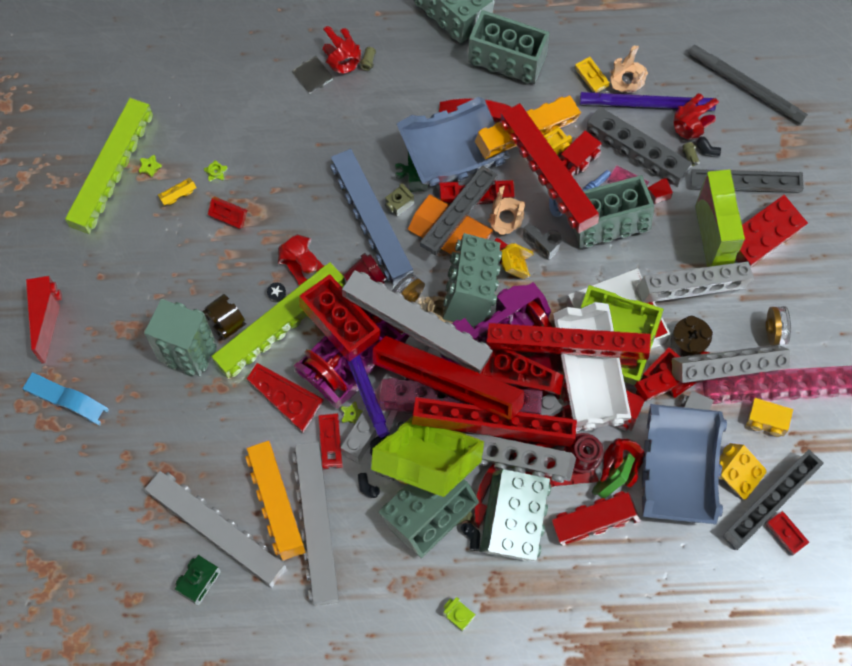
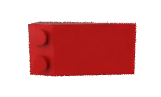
[26,276,62,364]

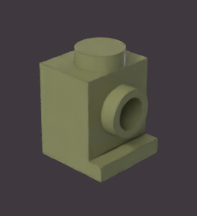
[385,183,414,217]

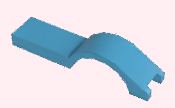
[22,372,109,426]

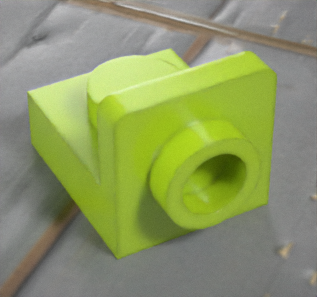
[443,597,476,632]

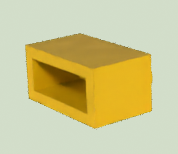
[746,398,793,437]

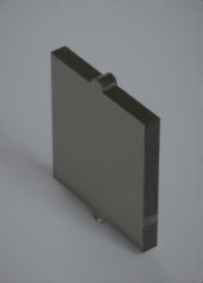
[292,56,334,94]

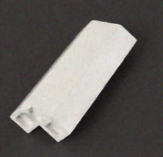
[553,302,631,431]

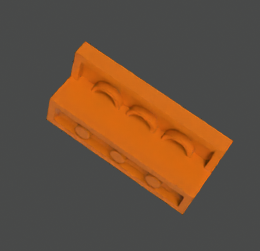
[407,194,493,254]

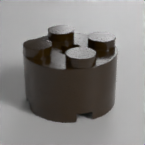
[202,294,246,339]
[670,315,713,357]

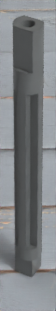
[688,45,808,124]

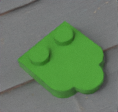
[592,454,635,498]

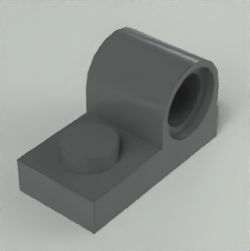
[523,223,562,260]

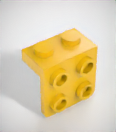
[719,443,767,500]

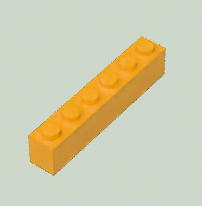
[474,95,581,159]
[245,440,306,561]

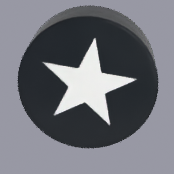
[267,282,286,302]

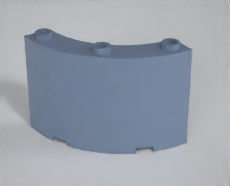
[396,97,510,186]
[642,404,727,525]

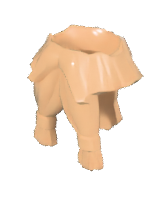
[610,45,648,93]
[488,186,525,235]

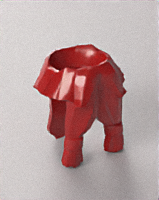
[322,26,361,74]
[673,93,719,140]
[278,234,324,286]
[600,438,644,488]

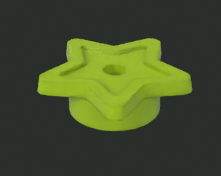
[139,155,162,177]
[204,160,227,182]
[341,401,363,425]

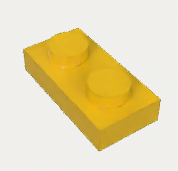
[575,57,610,93]
[157,178,197,205]

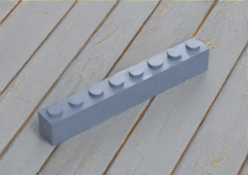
[330,149,414,286]

